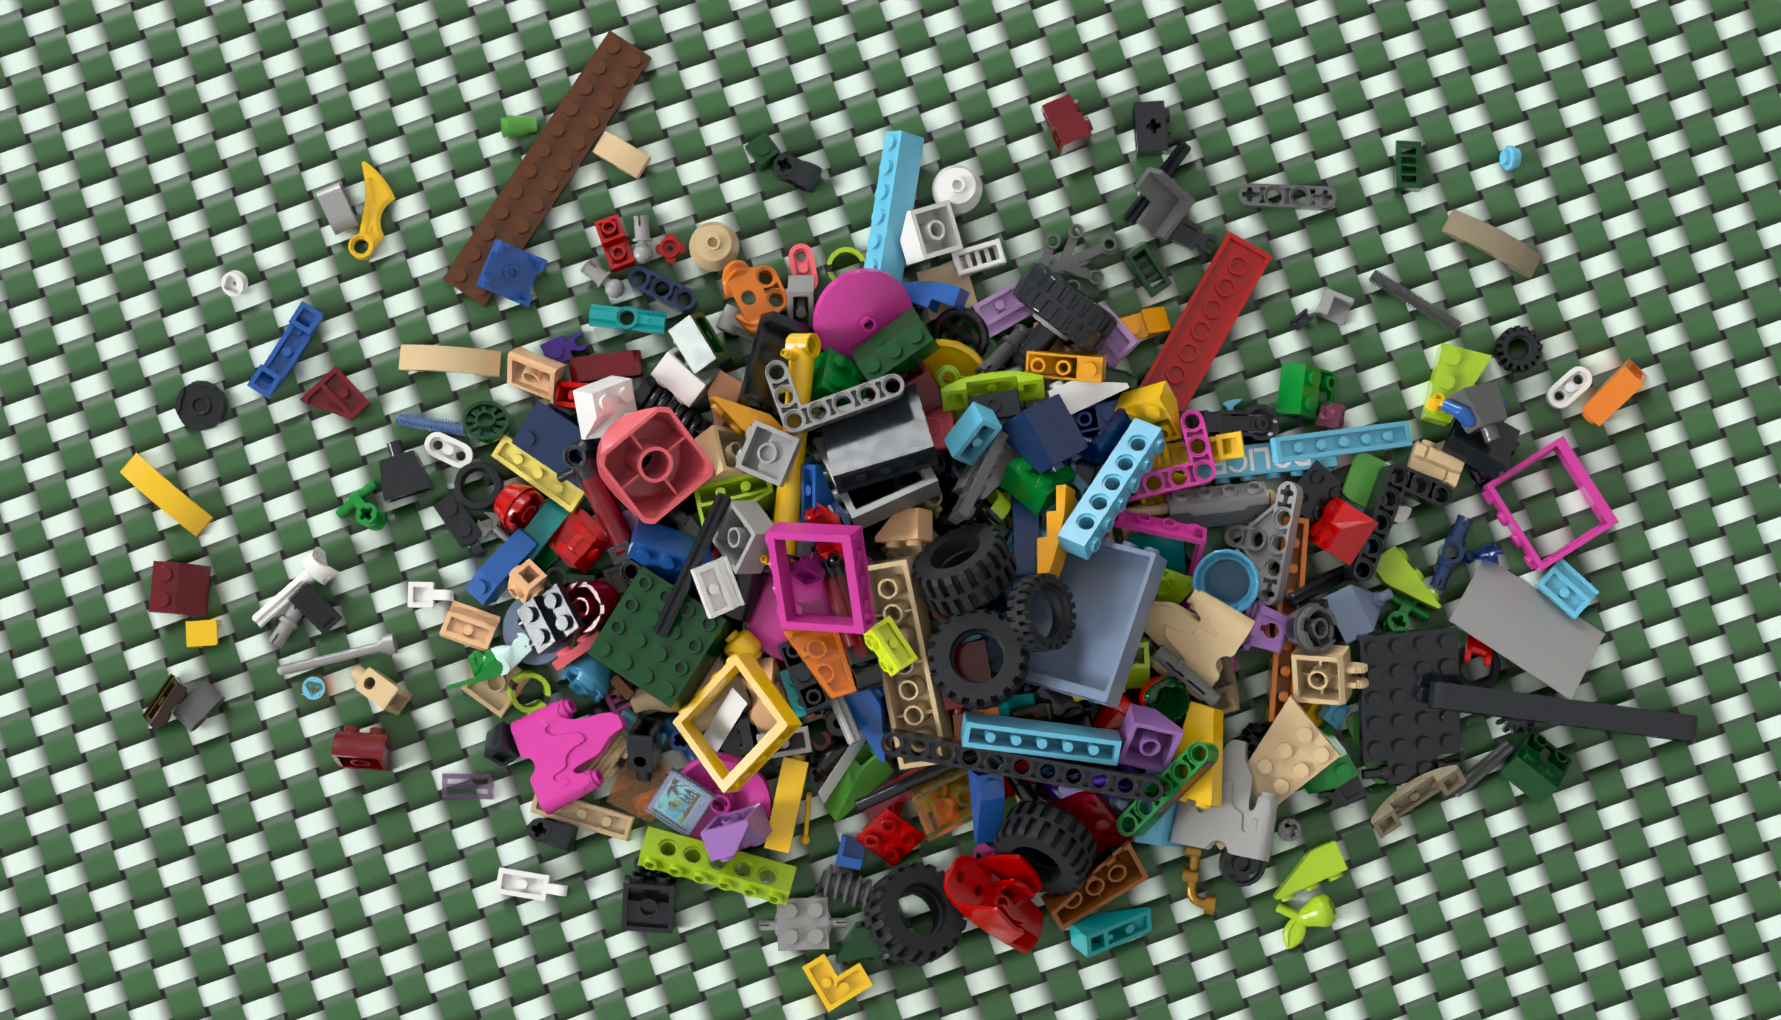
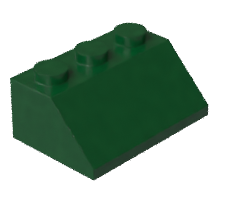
[850,307,941,387]

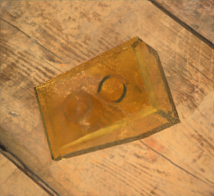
[909,768,973,842]

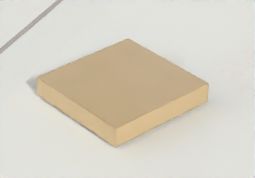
[916,259,977,322]
[460,647,531,718]

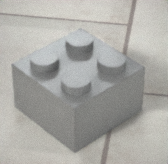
[712,501,774,574]

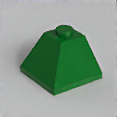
[1303,725,1359,794]

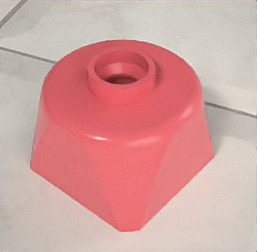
[597,407,714,524]

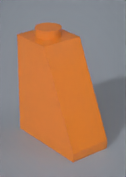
[1581,358,1647,426]

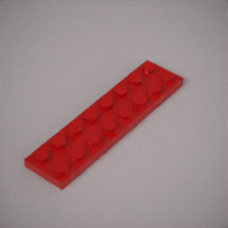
[1139,231,1272,411]

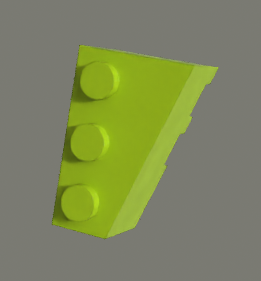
[1420,343,1492,426]
[694,473,775,525]

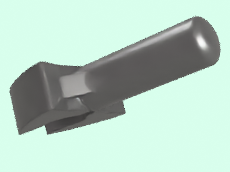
[477,512,511,543]

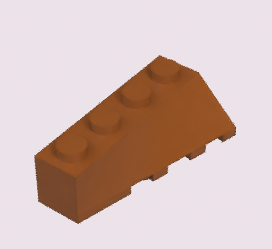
[1041,840,1149,931]

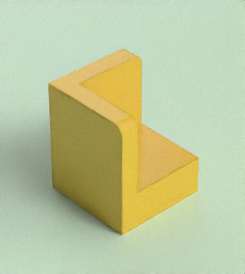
[186,619,221,648]

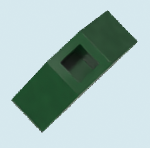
[835,920,888,965]

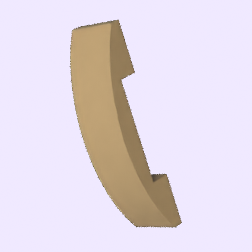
[399,345,502,377]

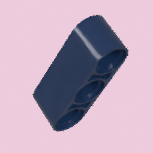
[628,266,698,314]

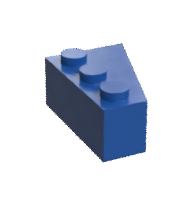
[627,519,713,595]

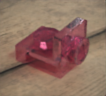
[1315,401,1346,431]

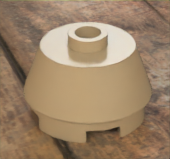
[689,222,739,272]

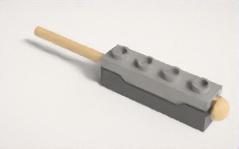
[1124,481,1277,527]

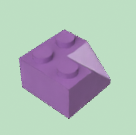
[1118,703,1184,773]
[700,803,772,862]

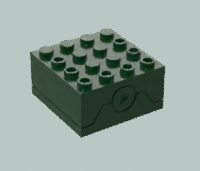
[587,566,738,710]

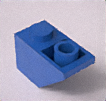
[1071,400,1123,434]

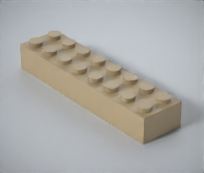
[867,554,954,770]

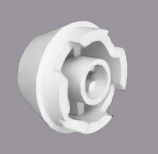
[932,165,982,214]

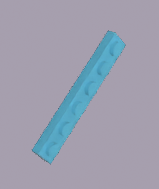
[1270,420,1413,464]

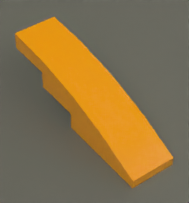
[1037,484,1076,592]

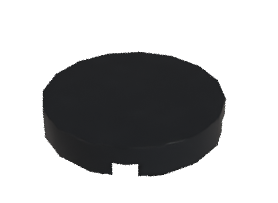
[175,380,227,431]

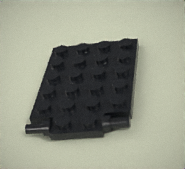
[1356,625,1462,784]

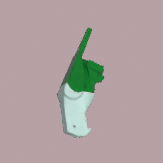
[446,632,532,689]

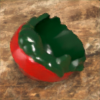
[1140,676,1190,723]

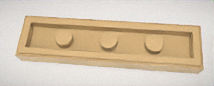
[530,794,635,841]

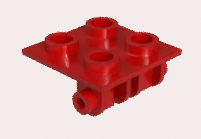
[804,503,844,560]
[854,804,926,867]

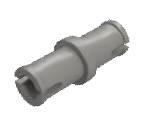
[268,604,303,649]

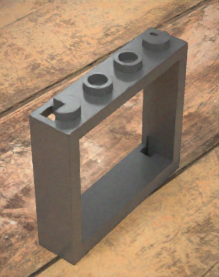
[811,436,941,529]

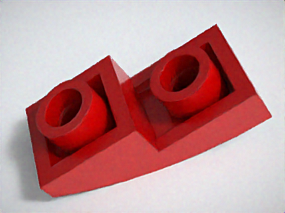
[594,214,636,273]

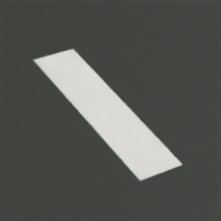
[703,687,747,752]
[818,730,866,803]

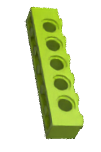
[638,826,797,905]

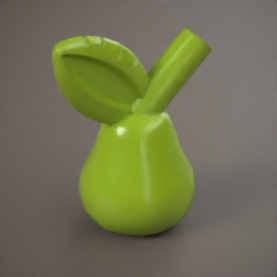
[1276,894,1337,949]

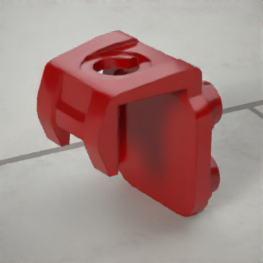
[549,509,610,574]

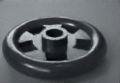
[931,307,989,358]

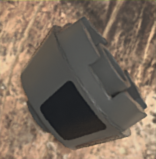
[1285,603,1337,654]

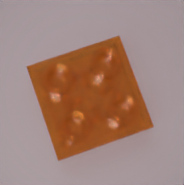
[606,760,669,824]

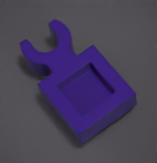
[540,332,588,364]

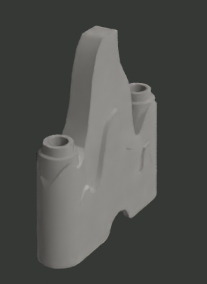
[1169,739,1279,862]

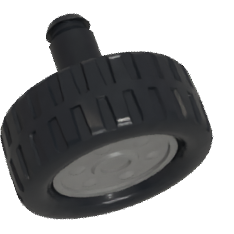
[1013,261,1118,370]

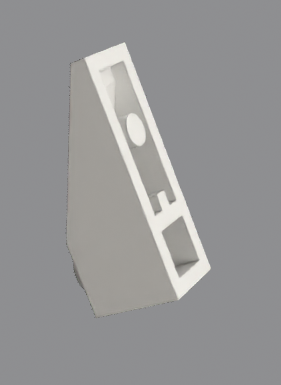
[1045,379,1129,414]

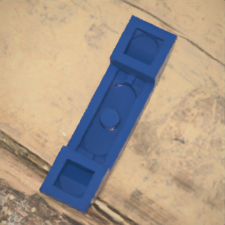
[247,301,324,399]

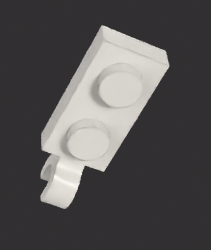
[495,867,568,901]

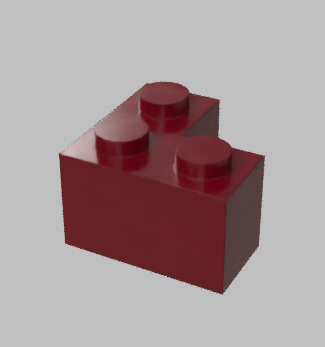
[1041,94,1093,156]

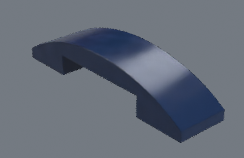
[1010,495,1039,588]

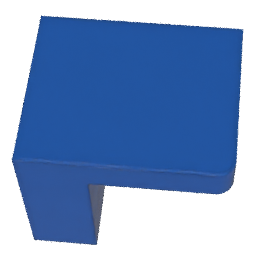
[835,834,866,870]

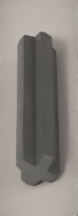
[1453,741,1515,797]

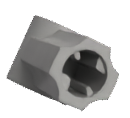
[715,304,756,343]

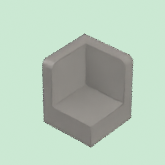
[1315,288,1355,326]

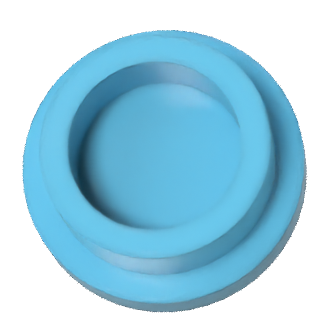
[1500,145,1521,171]

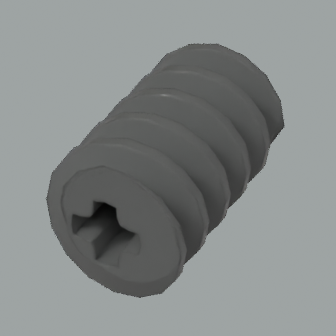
[815,864,872,911]

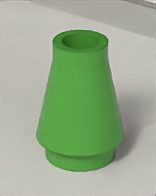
[500,115,537,139]

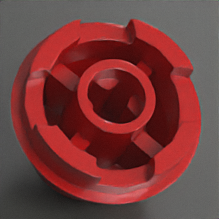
[494,482,545,532]

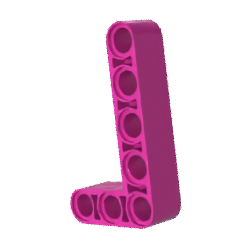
[1112,410,1216,503]

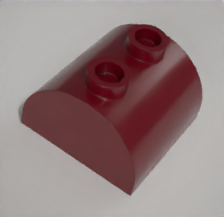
[331,725,391,771]

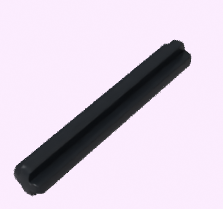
[1123,141,1191,226]
[1286,564,1362,607]

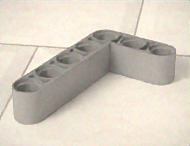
[765,360,904,436]

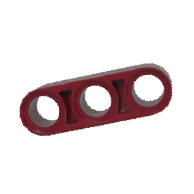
[568,350,644,383]

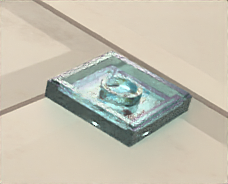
[645,767,716,837]

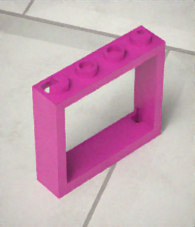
[1482,436,1619,572]
[1104,510,1207,610]
[765,522,876,634]

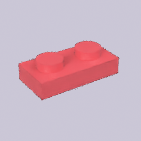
[552,631,599,671]

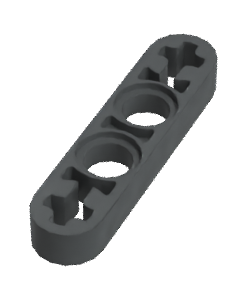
[1237,183,1337,211]

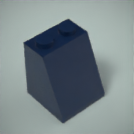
[1001,394,1089,474]

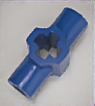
[663,716,697,762]

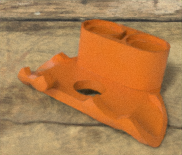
[722,260,788,334]

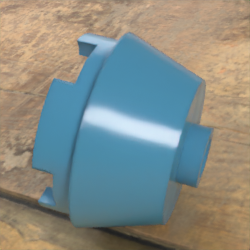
[561,653,613,703]

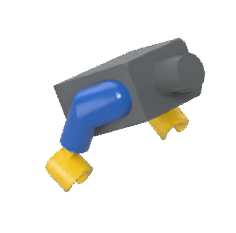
[1426,381,1507,444]

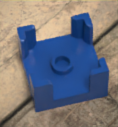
[476,239,548,307]

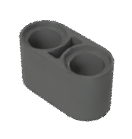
[173,680,226,732]

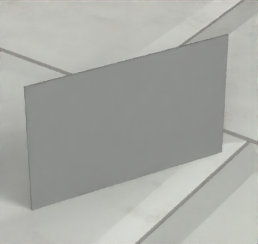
[1449,556,1605,700]

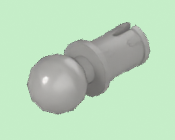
[632,215,653,264]
[580,259,625,298]

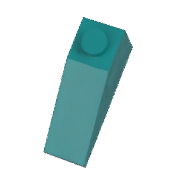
[1070,907,1152,958]

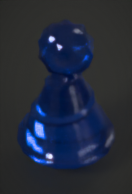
[1462,540,1504,565]

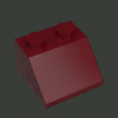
[149,561,211,617]

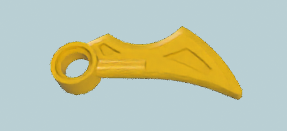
[348,161,396,260]

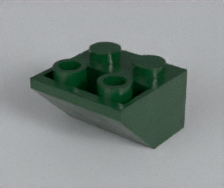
[1500,729,1572,805]

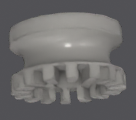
[1277,818,1302,841]

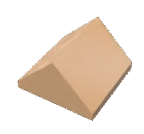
[507,347,566,401]

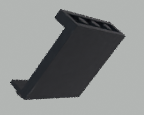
[738,311,824,437]
[816,384,939,494]

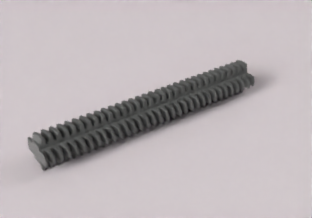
[1369,269,1462,334]

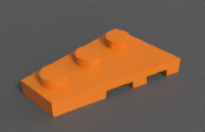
[784,629,857,700]

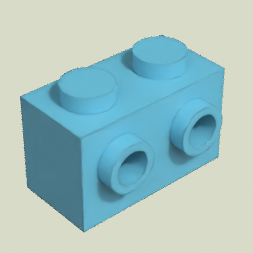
[944,401,1002,466]

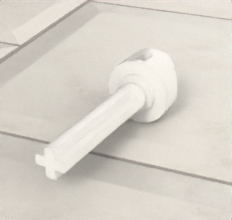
[252,547,339,628]

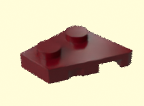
[300,366,371,420]

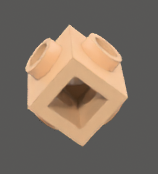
[507,559,547,604]

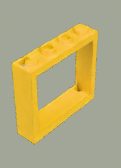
[673,653,803,793]

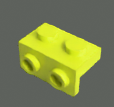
[863,615,918,677]

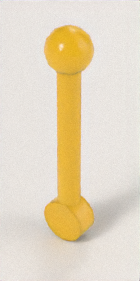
[800,791,812,845]

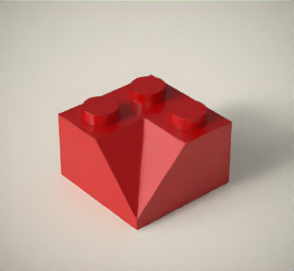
[1308,496,1378,566]

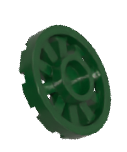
[462,401,510,443]

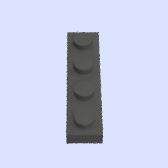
[948,431,1008,525]

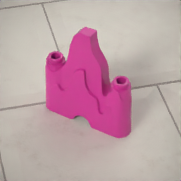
[510,698,628,815]

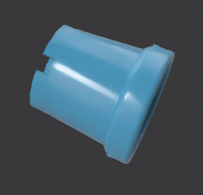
[1192,549,1260,612]

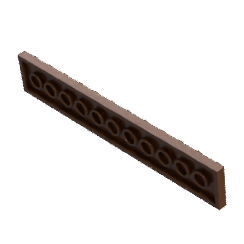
[443,30,652,308]

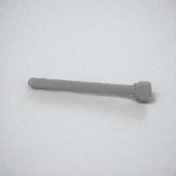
[277,633,398,675]

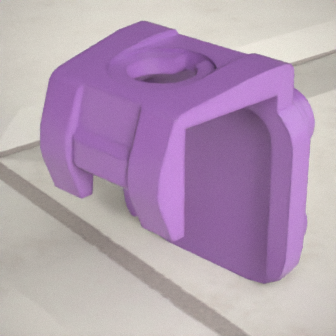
[1238,600,1288,654]

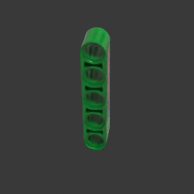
[1117,742,1219,837]

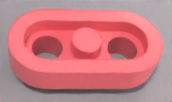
[788,243,819,291]

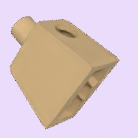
[350,665,413,715]

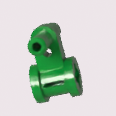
[336,479,387,531]
[1382,592,1431,633]

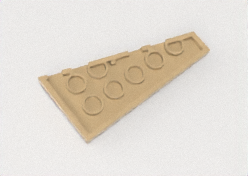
[1216,695,1340,850]

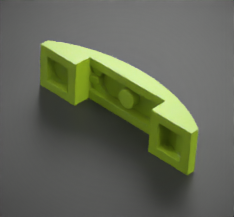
[941,371,1045,412]

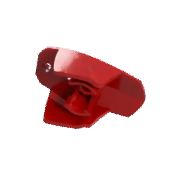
[943,854,1043,953]

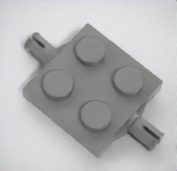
[759,897,847,951]

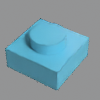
[1317,704,1351,730]

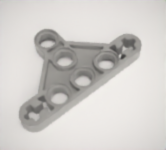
[1224,481,1303,606]

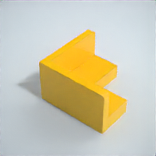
[802,954,873,1012]

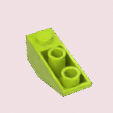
[1374,545,1441,610]
[1273,840,1348,902]

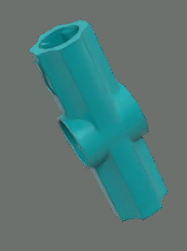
[589,304,667,335]

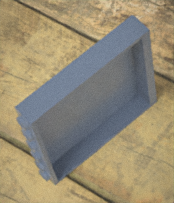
[984,520,1167,709]

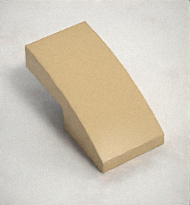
[592,131,651,179]

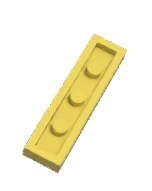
[491,435,586,513]

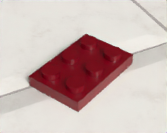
[1049,790,1133,853]

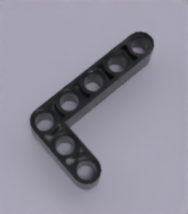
[1343,464,1453,582]

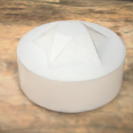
[221,270,248,297]

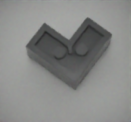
[1133,167,1196,241]

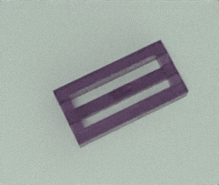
[442,774,494,799]

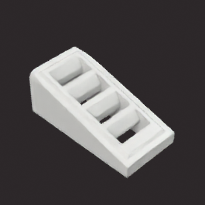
[951,238,1007,277]

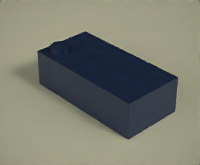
[511,399,601,491]

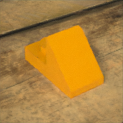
[1120,306,1171,340]

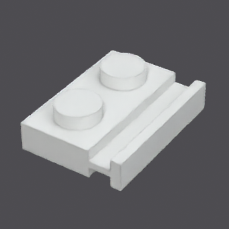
[690,556,745,619]

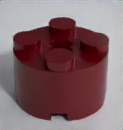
[566,580,620,633]

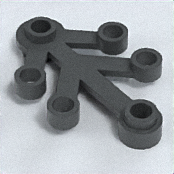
[1040,224,1119,291]

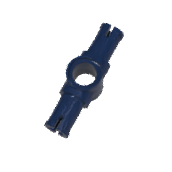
[1429,514,1473,591]

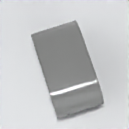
[316,182,359,235]

